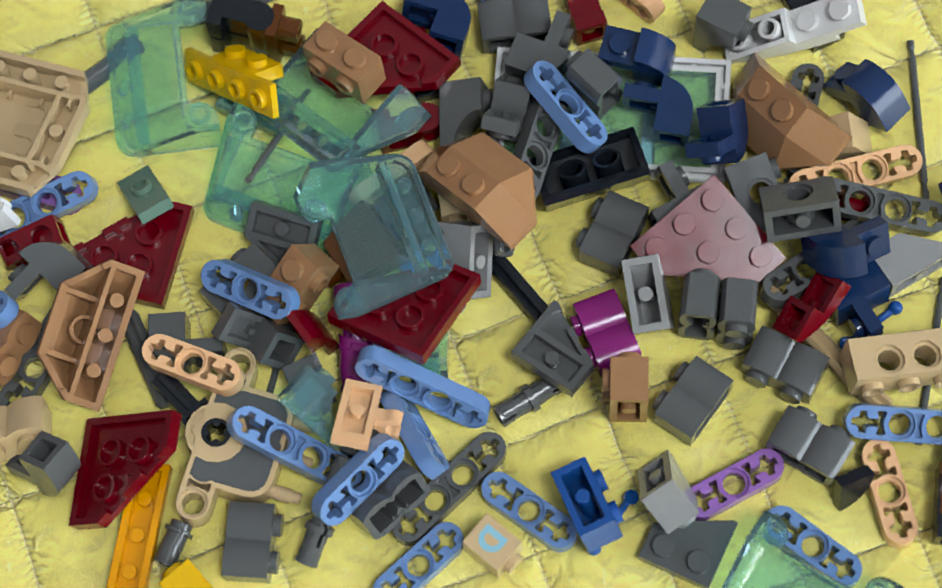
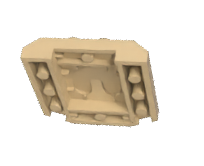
[0,50,90,197]

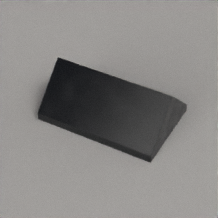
[531,126,651,212]

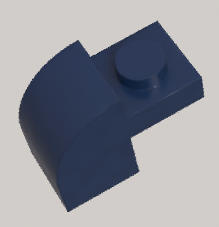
[402,0,471,60]
[598,25,676,87]
[823,59,911,132]
[622,76,693,147]
[685,98,748,165]
[801,216,891,279]
[833,260,890,338]

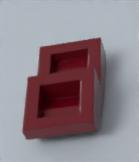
[772,272,851,343]
[286,309,338,355]

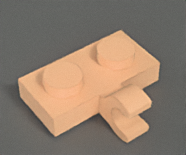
[330,378,404,451]

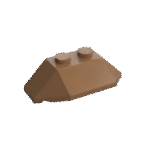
[731,53,852,170]
[413,132,537,250]
[36,259,145,412]

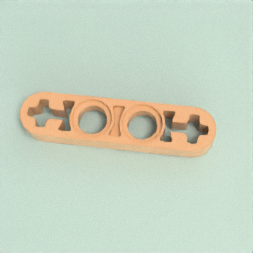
[786,145,923,196]

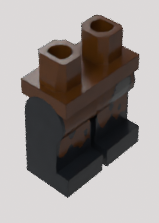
[205,0,306,63]

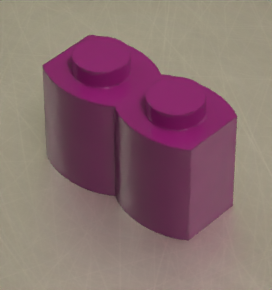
[569,289,642,377]

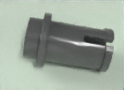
[153,519,193,568]

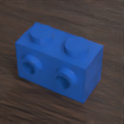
[551,456,624,553]

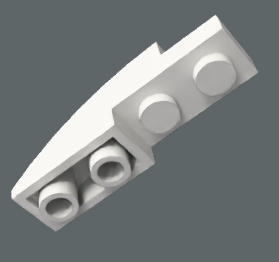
[724,0,867,64]

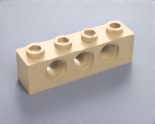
[839,328,942,397]

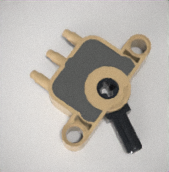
[152,347,325,528]

